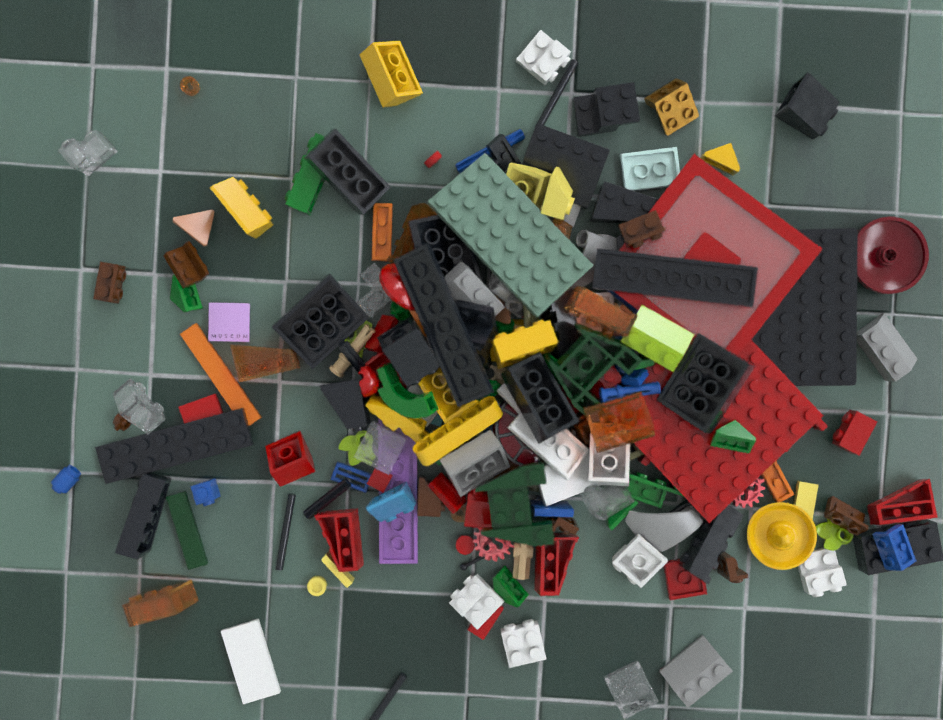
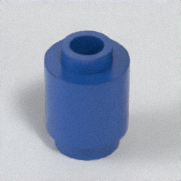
[51,465,81,494]

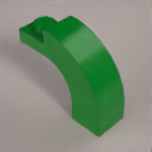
[377,362,439,418]

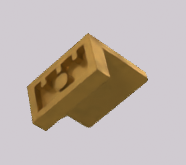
[644,78,699,135]

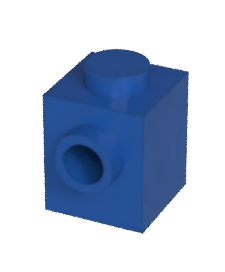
[191,478,221,506]

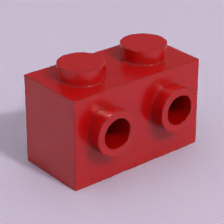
[832,410,877,456]

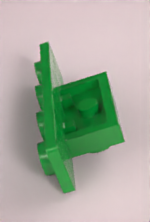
[624,469,684,508]

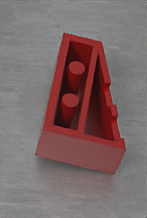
[867,479,938,525]
[314,508,364,572]

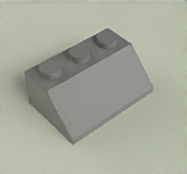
[444,261,505,316]
[857,313,917,382]
[440,430,510,497]
[659,635,733,708]

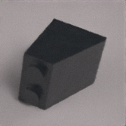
[775,72,840,139]
[377,317,440,387]
[320,379,371,432]

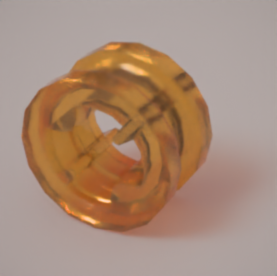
[180,76,200,96]

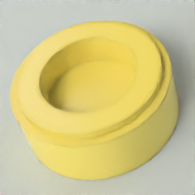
[307,576,327,596]

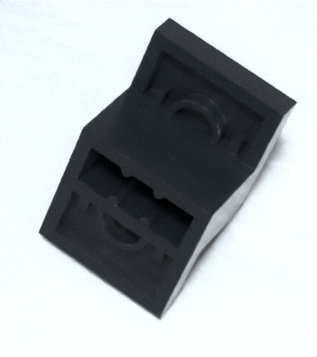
[573,82,640,137]
[456,300,498,370]

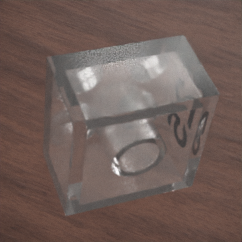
[354,421,408,475]
[604,660,659,719]

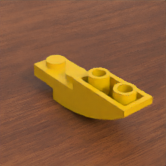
[365,395,430,443]

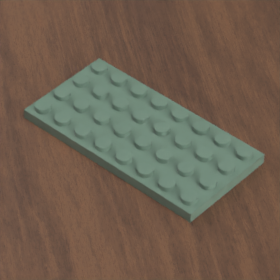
[427,153,594,318]

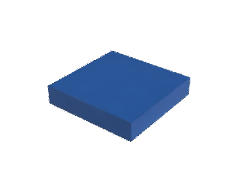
[530,500,574,517]

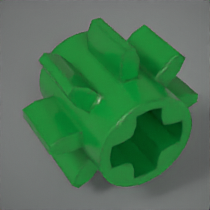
[390,301,412,321]

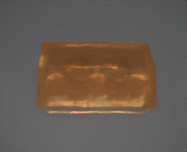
[584,391,655,453]

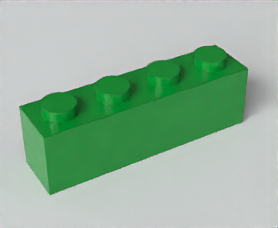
[285,133,325,216]

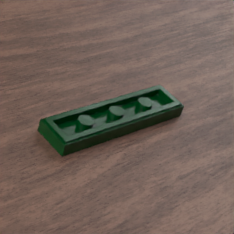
[166,491,208,570]

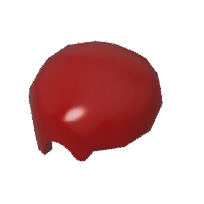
[358,366,380,398]

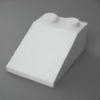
[588,422,630,486]

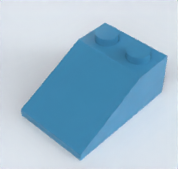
[366,481,417,523]

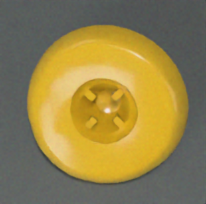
[747,502,817,570]

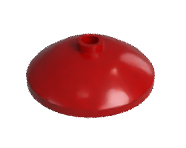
[379,263,415,311]

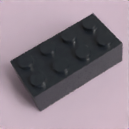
[304,128,390,215]
[500,352,579,444]
[853,519,943,575]

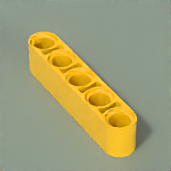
[413,396,503,466]

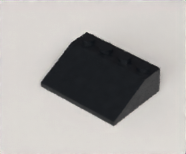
[522,123,610,209]
[408,215,481,280]
[272,273,370,370]
[656,333,755,433]

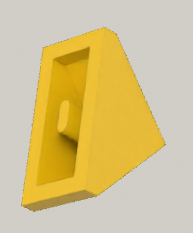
[700,143,740,175]

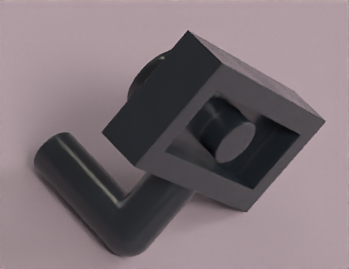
[486,134,522,174]

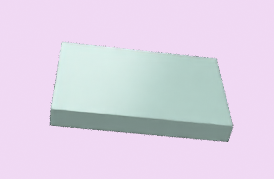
[619,147,680,192]

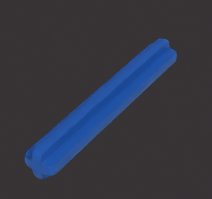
[455,129,525,173]

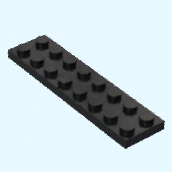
[394,243,494,407]
[592,248,758,308]
[95,408,254,484]

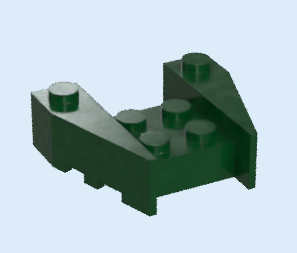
[545,322,643,418]
[475,461,555,546]

